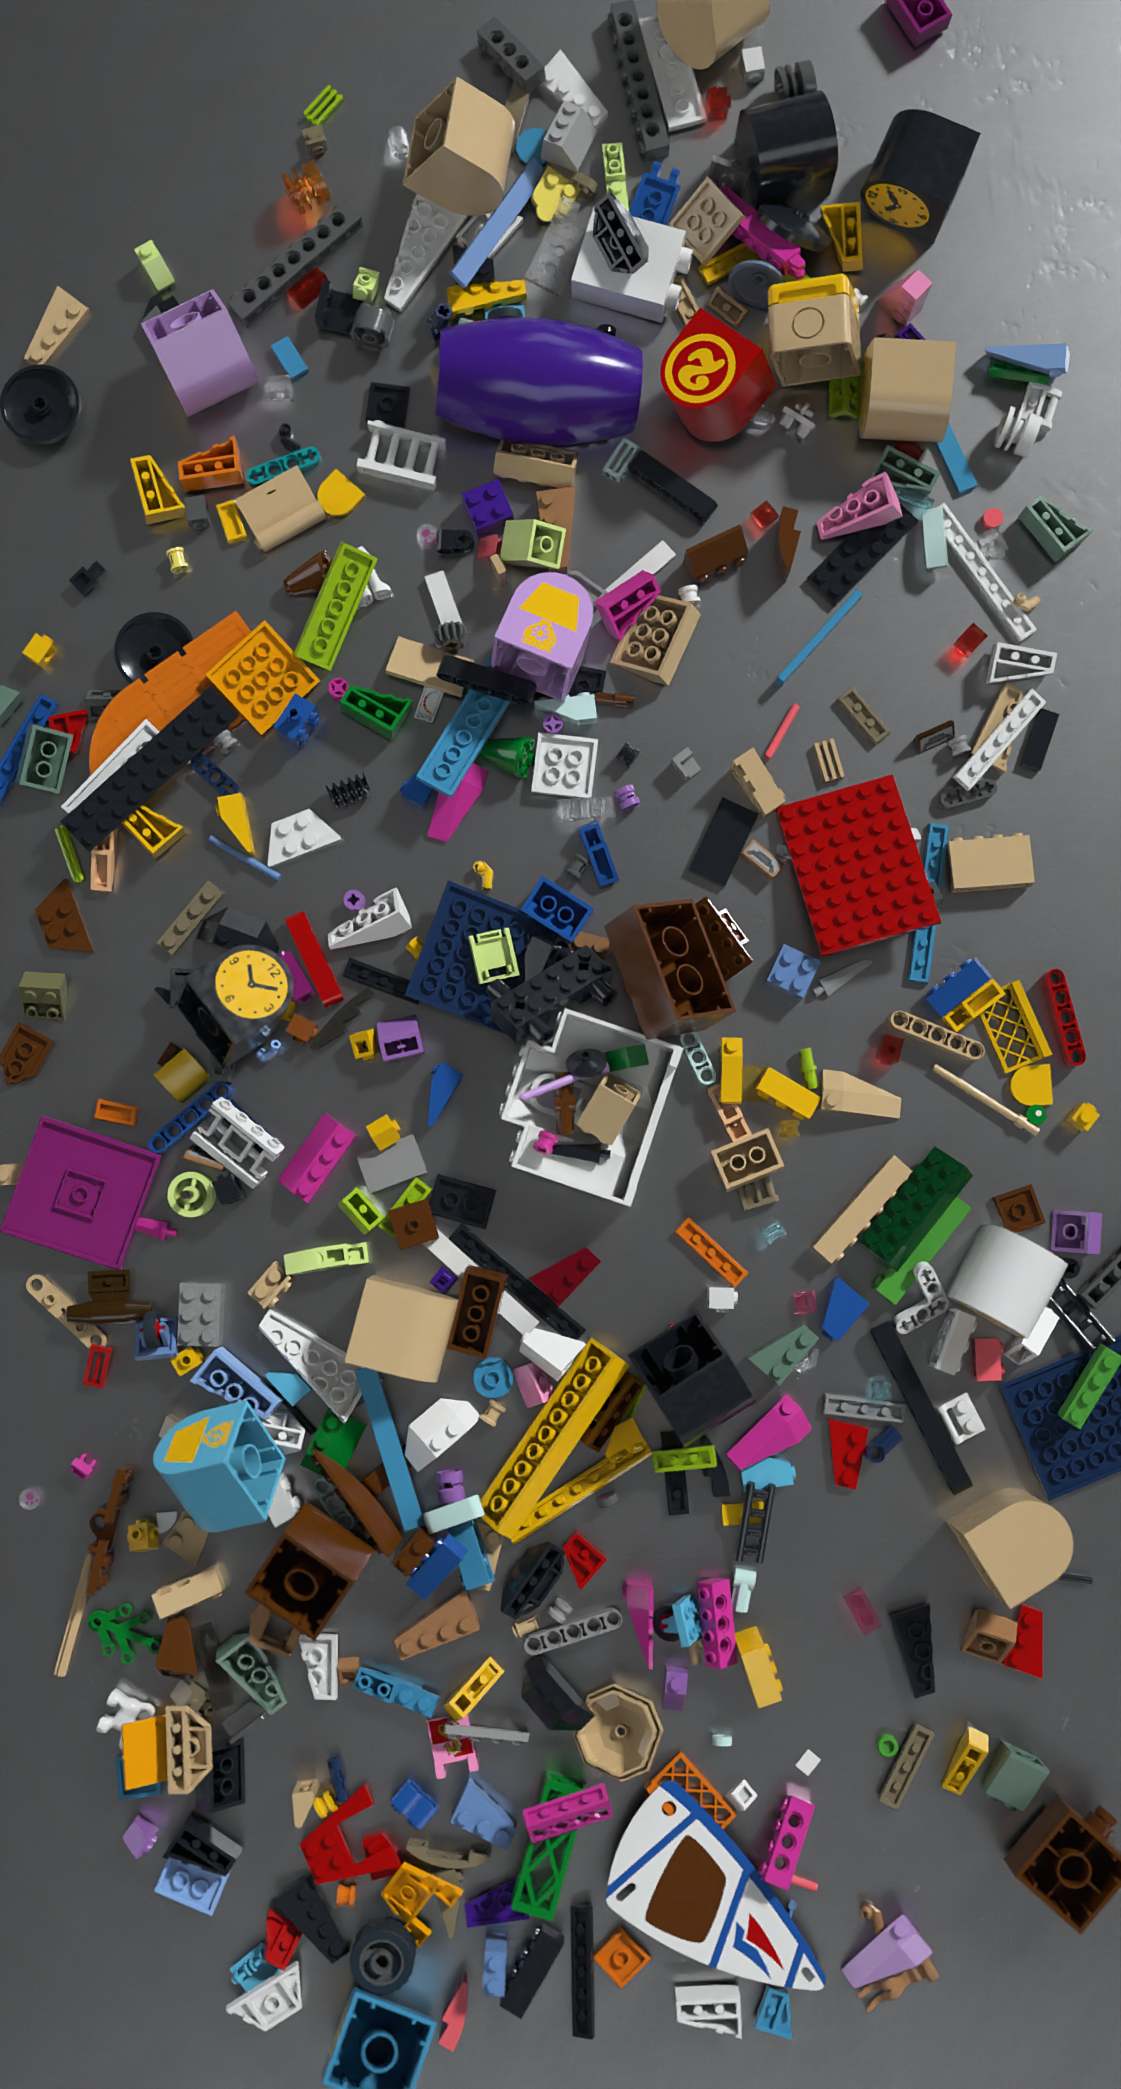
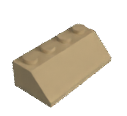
[493,440,580,489]

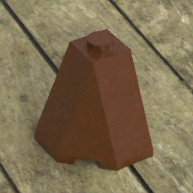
[155,1615,199,1679]

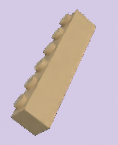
[810,1155,913,1264]

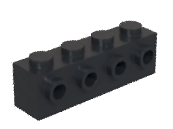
[499,1923,564,2019]

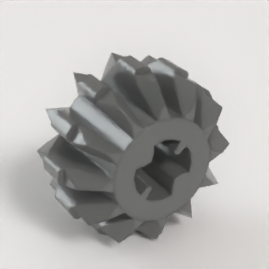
[434,621,468,652]

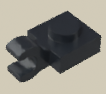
[69,561,106,596]

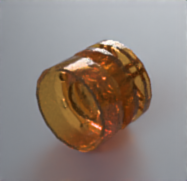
[282,159,331,215]

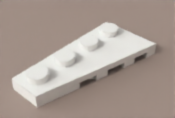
[539,50,608,129]

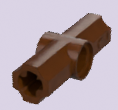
[554,1072,575,1135]

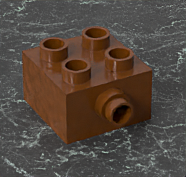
[1003,1794,1121,1935]

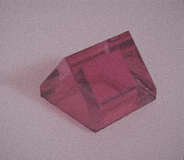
[794,1290,817,1314]

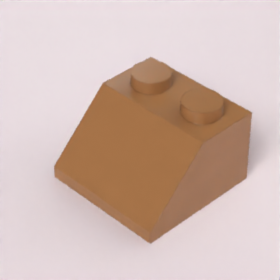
[961,1608,1017,1665]

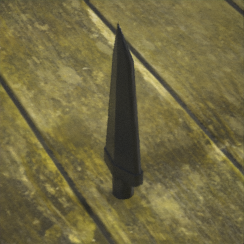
[552,1143,611,1164]

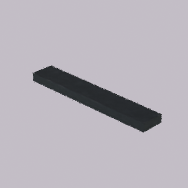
[570,1903,595,2040]

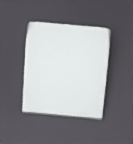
[725,1779,757,1812]

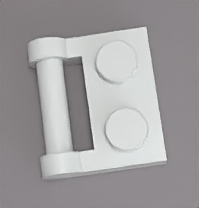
[1020,382,1062,431]
[934,1392,986,1446]

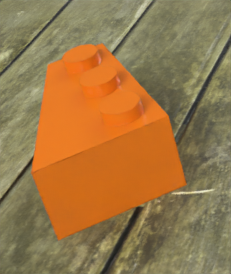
[177,435,244,492]

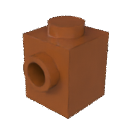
[286,1013,319,1045]

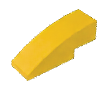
[941,978,1005,1033]

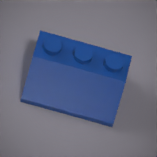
[520,876,594,943]

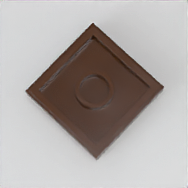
[992,1184,1046,1233]

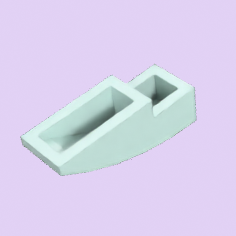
[923,507,949,570]

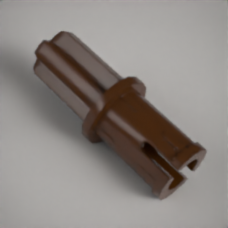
[594,692,635,708]

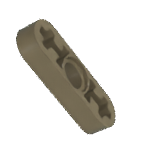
[544,161,598,197]

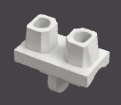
[780,402,816,439]

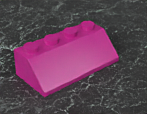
[277,1113,358,1203]

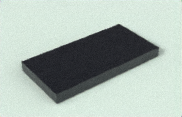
[689,797,759,887]

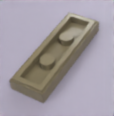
[837,686,891,746]

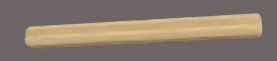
[54,1553,95,1677]

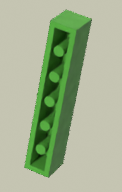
[873,1197,972,1305]

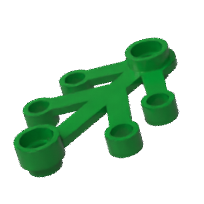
[88,1603,163,1665]

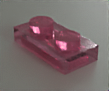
[843,1587,882,1635]

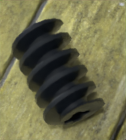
[325,772,370,809]

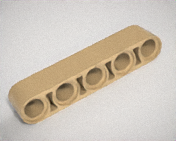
[887,1010,985,1061]

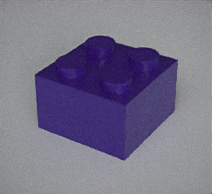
[461,479,514,538]

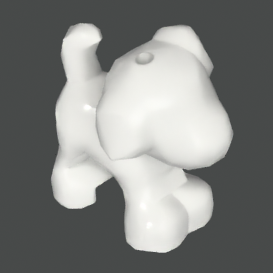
[96,1689,155,1750]

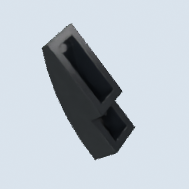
[700,1435,730,1497]

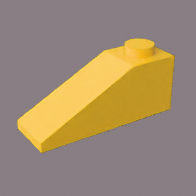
[215,793,255,856]
[720,1037,743,1104]
[442,1657,504,1721]
[941,1727,988,1796]

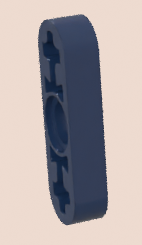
[190,754,240,796]

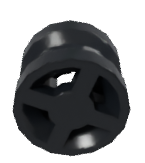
[616,742,640,767]
[1062,1258,1080,1279]

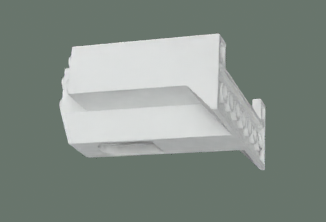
[499,1008,683,1207]

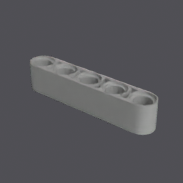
[524,1606,622,1655]

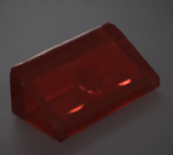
[286,267,329,310]

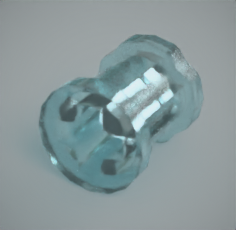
[760,1219,787,1245]

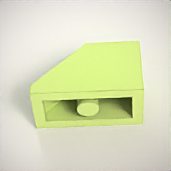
[134,240,176,293]

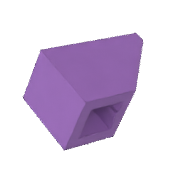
[122,1814,159,1860]

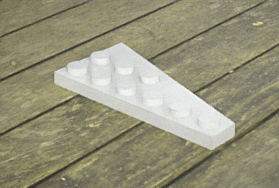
[384,194,468,312]

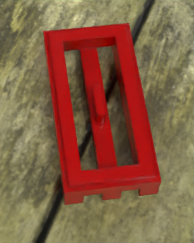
[82,1343,113,1389]

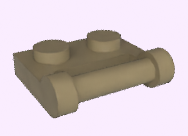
[737,1175,779,1211]

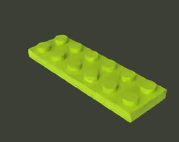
[293,541,378,671]

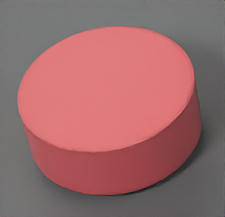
[982,508,1003,529]

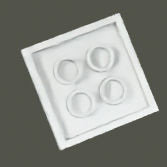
[531,732,598,800]

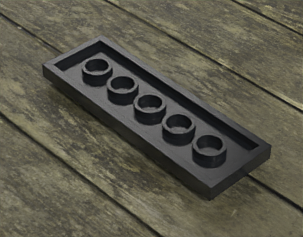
[807,502,919,606]

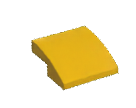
[153,1047,209,1103]

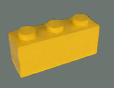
[754,1067,821,1120]

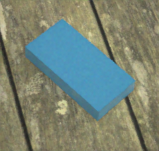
[271,336,308,381]

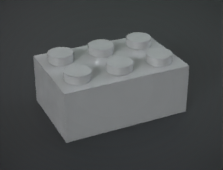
[177,1282,225,1347]

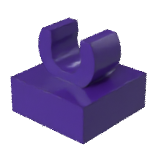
[429,1266,458,1295]

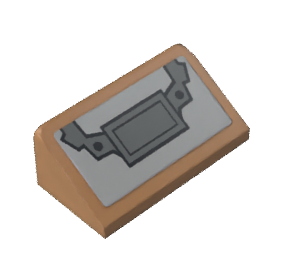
[741,839,784,880]
[183,1145,226,1171]

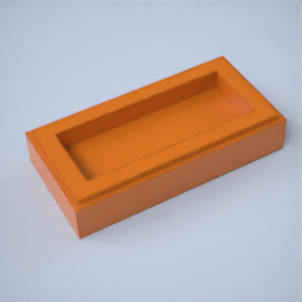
[94,1099,139,1127]

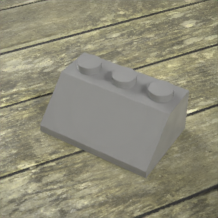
[540,101,598,173]

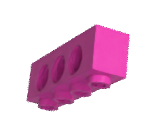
[697,1577,738,1669]
[759,1795,816,1891]

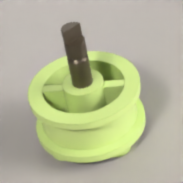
[168,1172,216,1217]

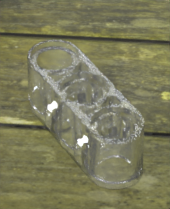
[556,796,616,822]

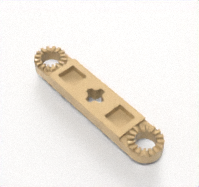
[26,1274,108,1349]

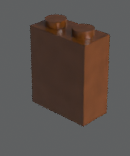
[391,1525,437,1577]

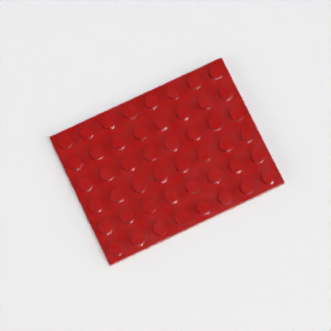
[776,774,941,957]

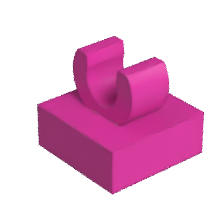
[69,1454,96,1482]

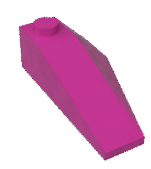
[427,763,489,842]
[725,1394,812,1470]
[622,1580,653,1669]

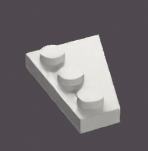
[298,1633,338,1700]

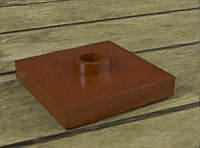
[388,1198,439,1250]

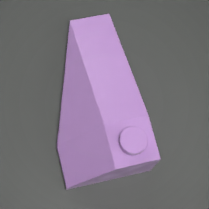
[841,1914,933,1989]

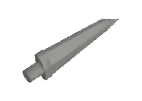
[812,960,875,997]

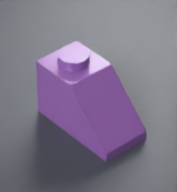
[662,1666,688,1711]

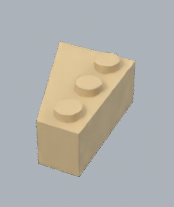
[730,747,786,819]

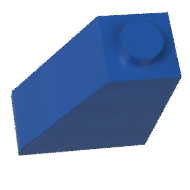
[820,1276,870,1342]

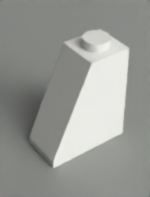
[1003,1307,1060,1366]
[519,1328,586,1381]

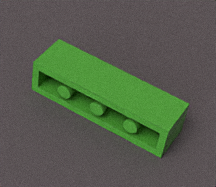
[1057,1343,1121,1429]

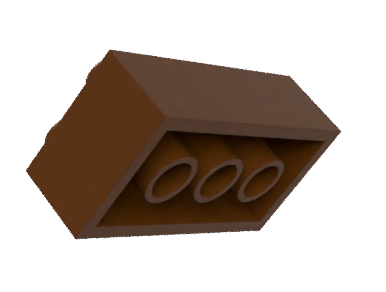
[446,1265,508,1359]

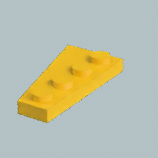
[447,280,527,319]

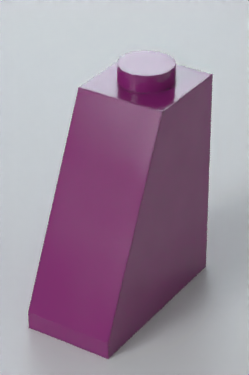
[278,951,317,1005]

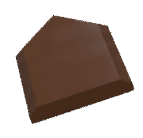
[0,1022,54,1085]

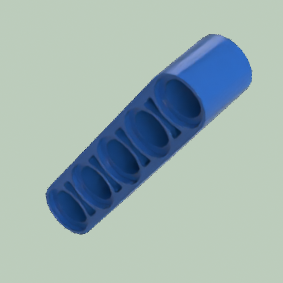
[148,1082,233,1154]

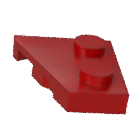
[48,709,88,755]
[562,1531,607,1590]
[362,1831,411,1881]

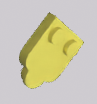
[531,166,581,222]

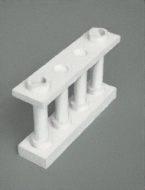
[356,420,447,491]

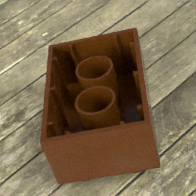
[604,899,736,1040]

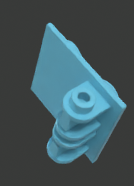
[229,1942,281,1992]

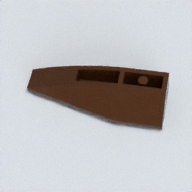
[310,1447,403,1558]

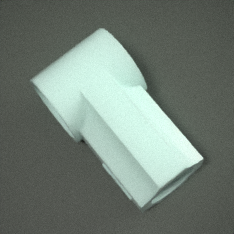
[731,1568,756,1613]

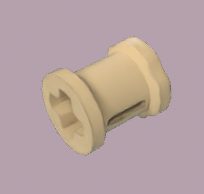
[480,1399,506,1427]

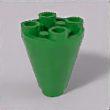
[478,737,535,778]

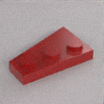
[828,1419,869,1490]
[1002,1604,1043,1679]

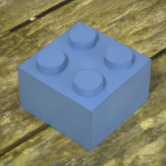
[765,944,821,1000]

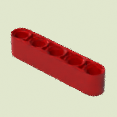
[285,911,344,1008]
[1042,969,1086,1067]

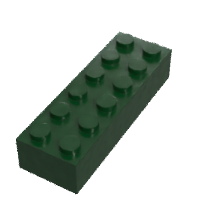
[859,1146,973,1272]

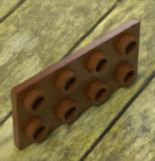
[695,896,753,983]

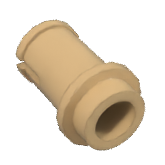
[512,1616,539,1639]

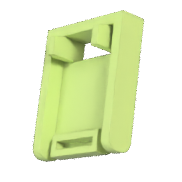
[468,928,520,984]

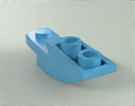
[353,1667,440,1718]

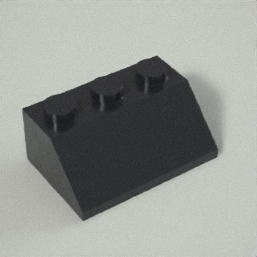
[195,1738,245,1813]

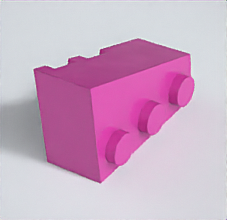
[594,570,661,641]

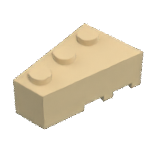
[151,1564,226,1619]

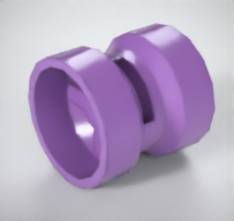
[614,784,640,811]

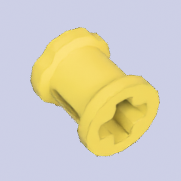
[166,547,189,573]

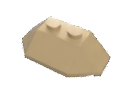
[166,1706,212,1794]

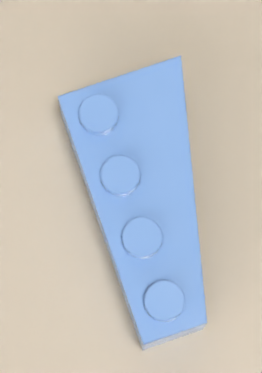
[190,1346,284,1419]

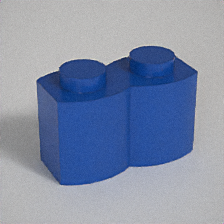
[390,1778,439,1830]

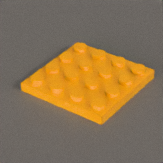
[205,620,320,736]

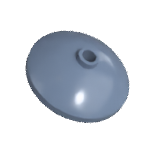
[728,260,786,310]

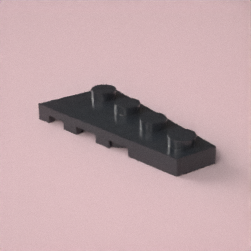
[889,1603,935,1699]
[272,1875,350,1964]

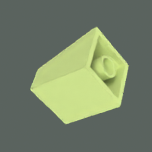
[500,519,566,569]

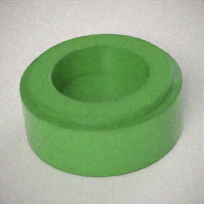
[876,1734,898,1757]

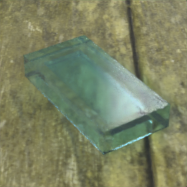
[895,487,934,510]

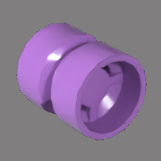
[435,1469,465,1503]

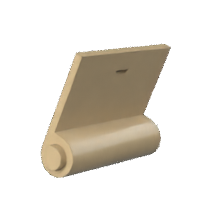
[235,465,327,553]

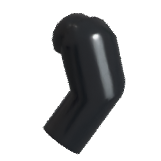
[279,423,301,452]

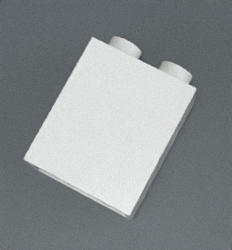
[571,207,693,323]

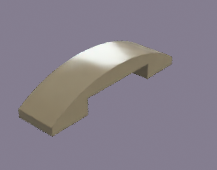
[505,81,532,157]
[406,1838,491,1869]

